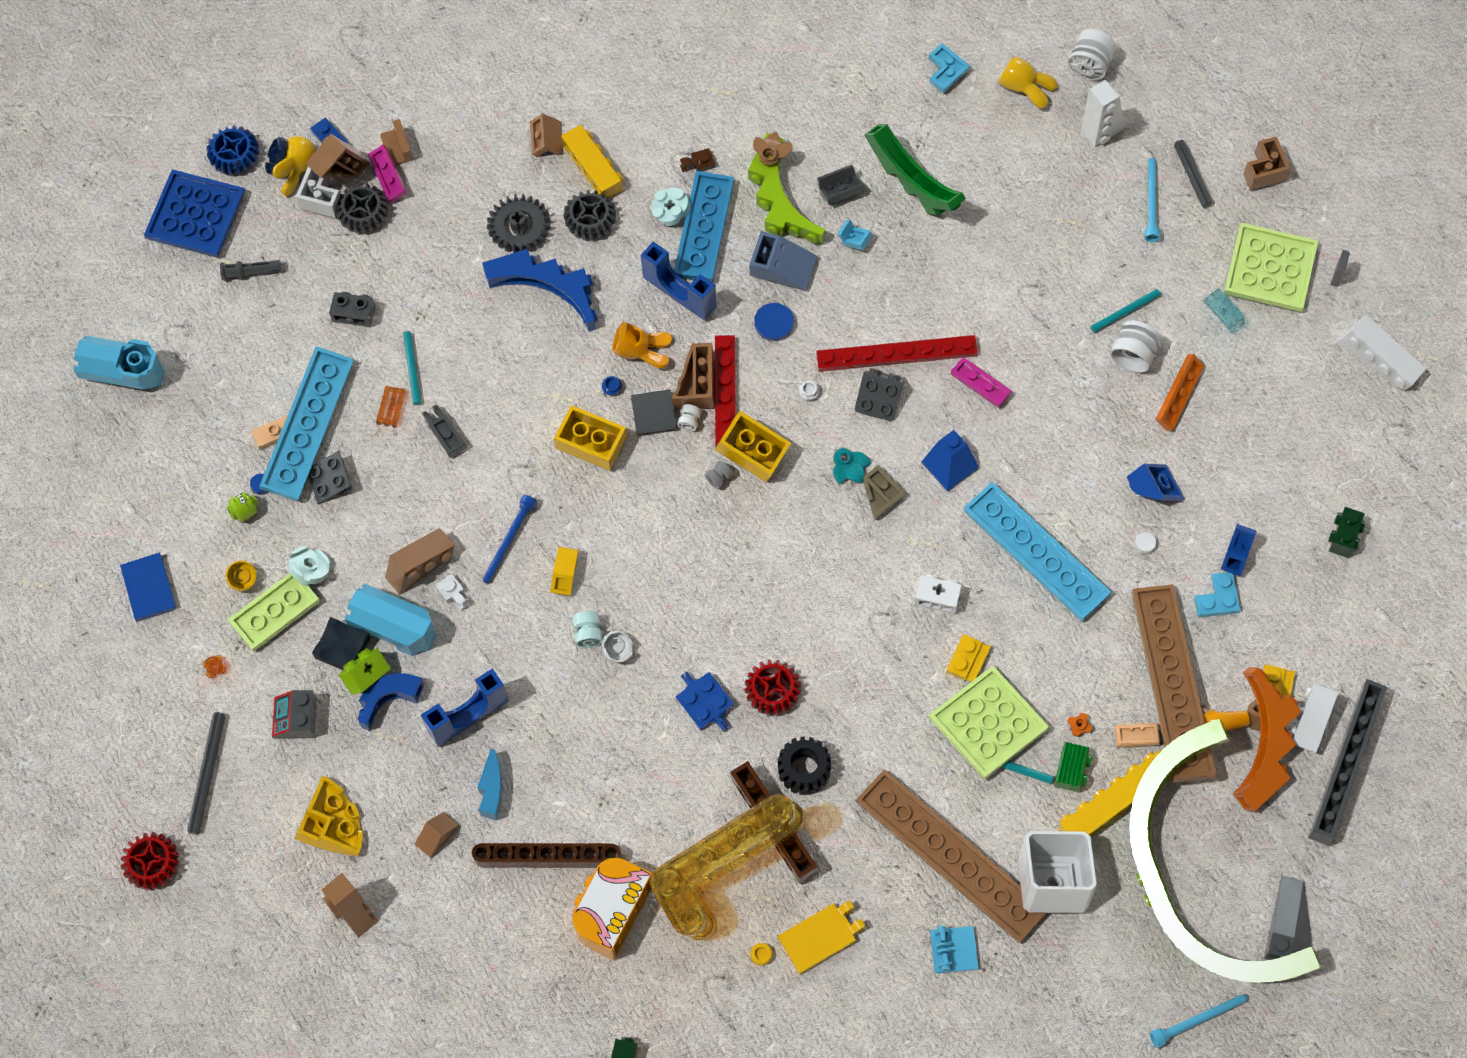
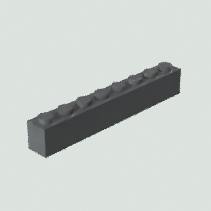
[1308,679,1387,846]

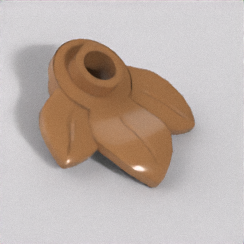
[753,132,792,166]

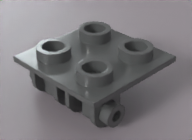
[309,451,352,504]

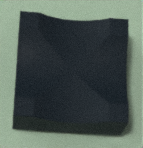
[312,617,370,670]

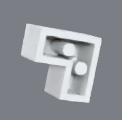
[296,166,341,218]

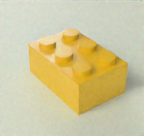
[554,405,627,471]
[715,410,791,482]

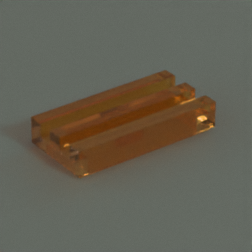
[376,386,406,428]

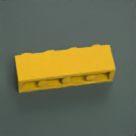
[561,124,623,198]

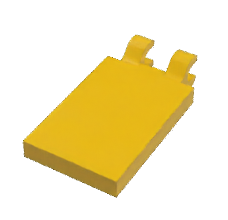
[777,900,866,975]

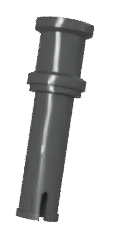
[220,260,281,281]

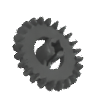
[487,194,551,253]

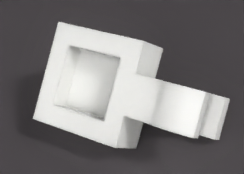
[435,574,468,610]

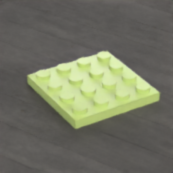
[1224,223,1318,312]
[928,666,1049,780]

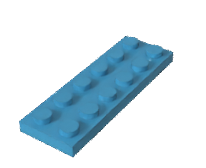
[674,171,734,283]

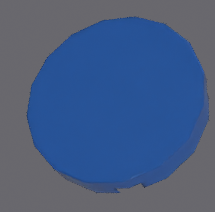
[754,303,794,341]

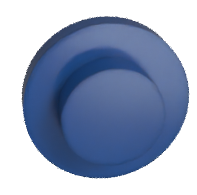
[602,376,622,396]

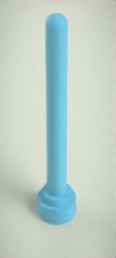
[1145,158,1160,242]
[1149,994,1248,1049]

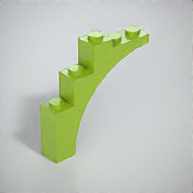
[748,133,825,245]

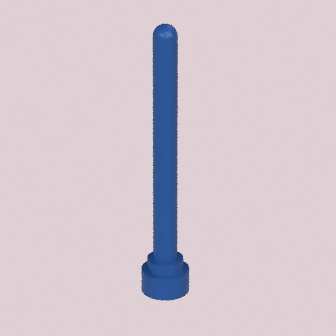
[483,495,538,583]

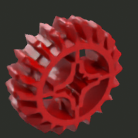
[744,659,801,716]
[121,832,180,890]

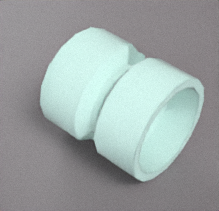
[572,611,602,648]

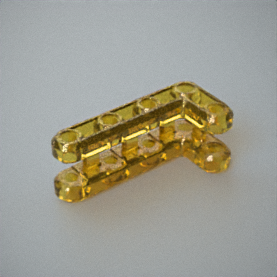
[650,794,806,941]

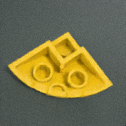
[294,775,363,856]

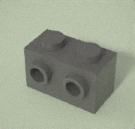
[329,291,376,328]

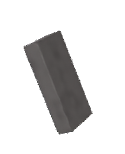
[1330,250,1350,287]

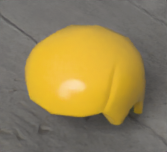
[225,561,257,592]

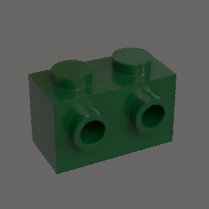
[1328,506,1366,558]

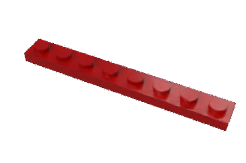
[816,335,978,372]

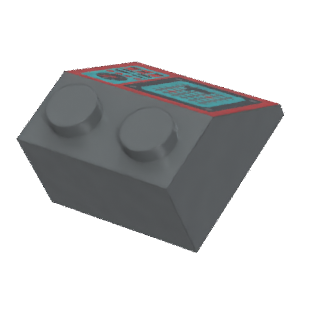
[272,690,317,739]

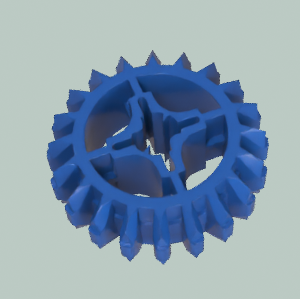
[206,125,259,176]

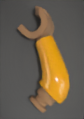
[1200,700,1260,731]

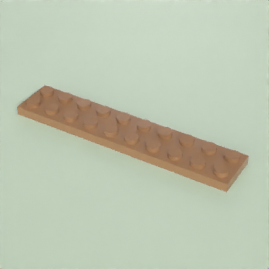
[1131,584,1216,783]
[856,769,1047,944]

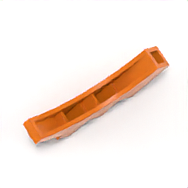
[1233,667,1302,812]

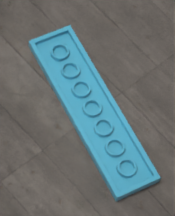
[259,346,354,502]
[963,482,1111,622]

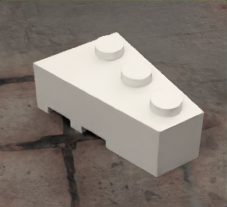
[1290,684,1338,753]

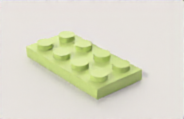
[228,573,320,652]

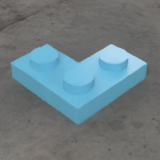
[929,43,970,93]
[1194,572,1240,618]

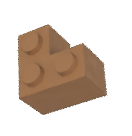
[1243,136,1291,191]

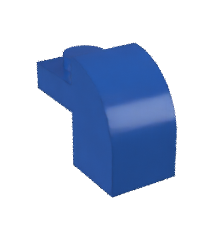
[1221,524,1257,576]

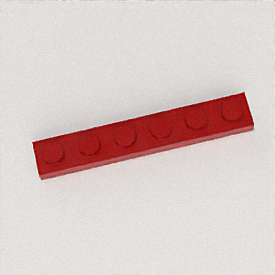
[715,335,735,448]

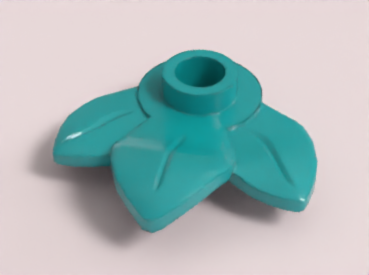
[833,448,871,484]

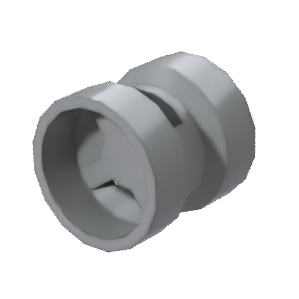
[704,460,733,489]

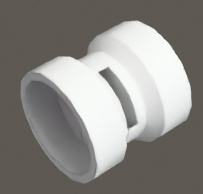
[677,404,702,432]

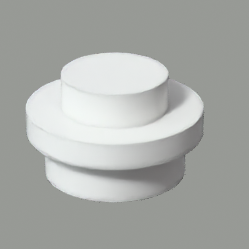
[799,381,819,401]

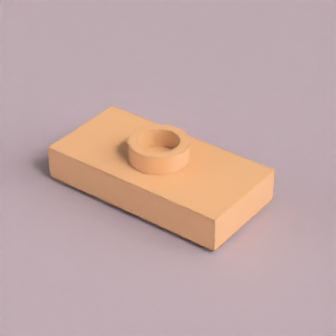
[251,415,288,450]
[1114,723,1160,748]

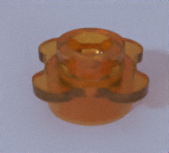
[202,655,226,678]

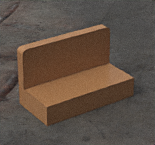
[530,113,562,157]
[380,119,413,166]

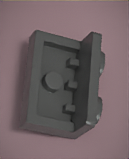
[817,165,864,205]

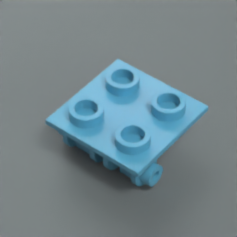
[930,926,979,973]

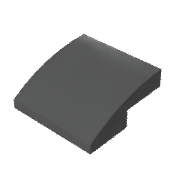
[631,389,677,435]

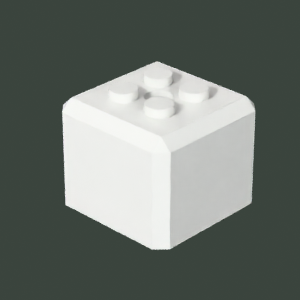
[1018,831,1097,913]

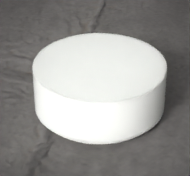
[1135,532,1156,554]

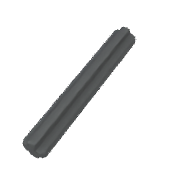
[1174,139,1212,208]

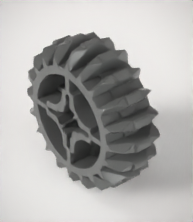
[336,183,389,234]
[563,190,616,241]

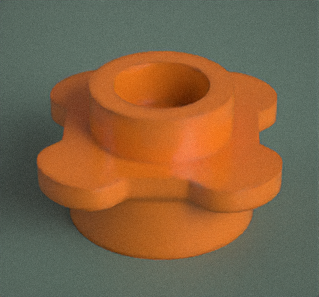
[1067,713,1092,736]

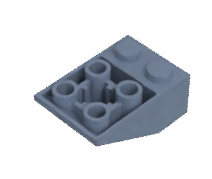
[749,231,818,290]

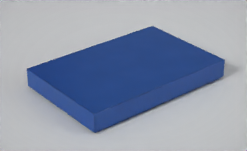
[120,552,176,622]

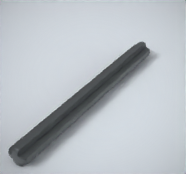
[187,712,225,835]

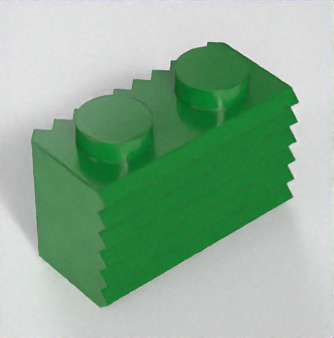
[1054,742,1092,792]

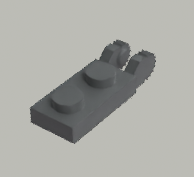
[422,405,467,458]

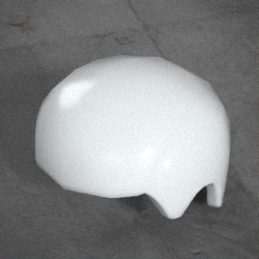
[601,631,633,663]

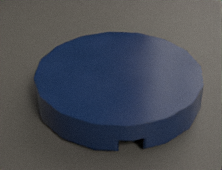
[265,137,287,175]

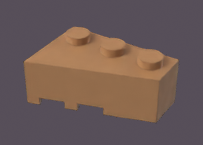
[672,343,714,409]
[385,528,455,595]
[322,873,379,938]

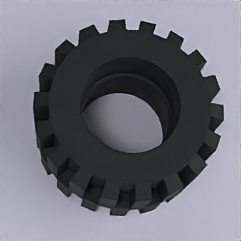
[778,736,831,795]

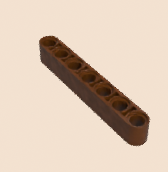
[472,843,622,868]

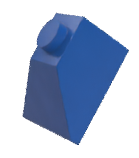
[921,430,979,492]
[1127,463,1185,501]

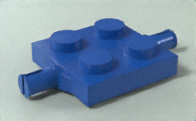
[675,671,735,732]

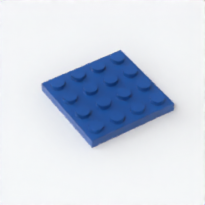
[144,169,246,258]

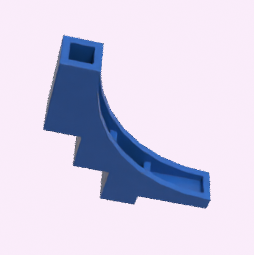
[482,249,598,332]

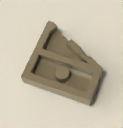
[863,465,905,520]

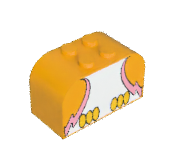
[572,858,654,960]

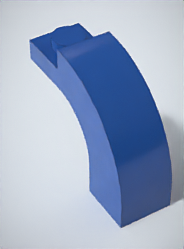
[358,673,424,731]

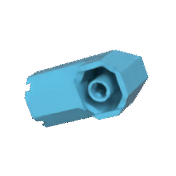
[74,335,165,390]
[345,583,436,656]

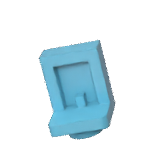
[838,220,873,250]

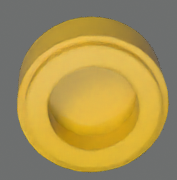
[750,943,772,966]

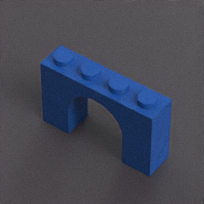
[641,241,717,321]
[421,668,509,747]

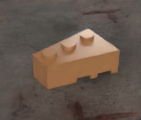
[306,134,370,178]

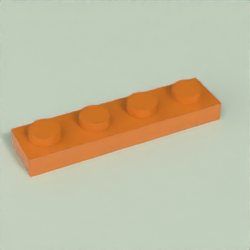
[1155,354,1205,431]

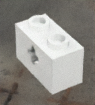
[914,575,962,614]

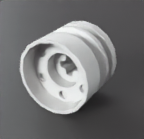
[1068,29,1117,80]
[1109,320,1162,373]

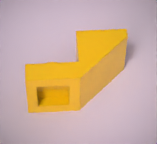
[550,546,579,596]

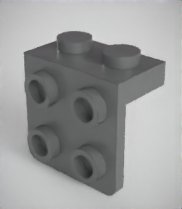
[855,368,905,421]

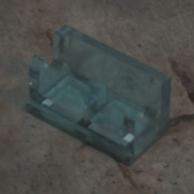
[1203,288,1245,333]

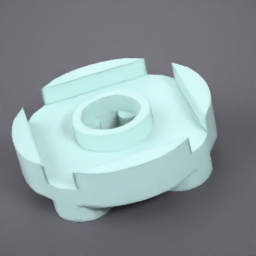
[651,188,691,226]
[287,546,330,586]

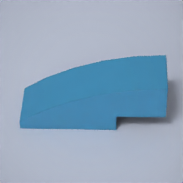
[477,749,502,821]

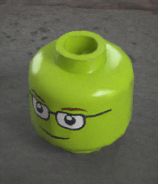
[226,492,259,522]

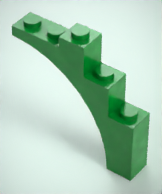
[864,124,966,215]

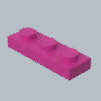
[367,145,407,203]
[950,357,1011,408]

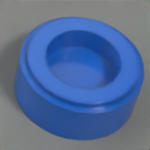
[250,473,268,495]

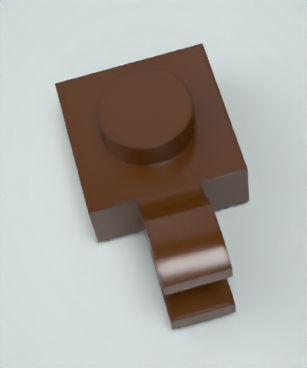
[680,148,715,172]

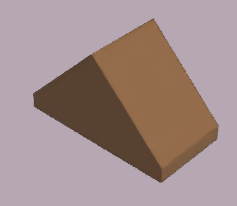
[415,812,459,858]

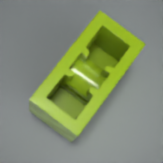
[338,648,391,695]

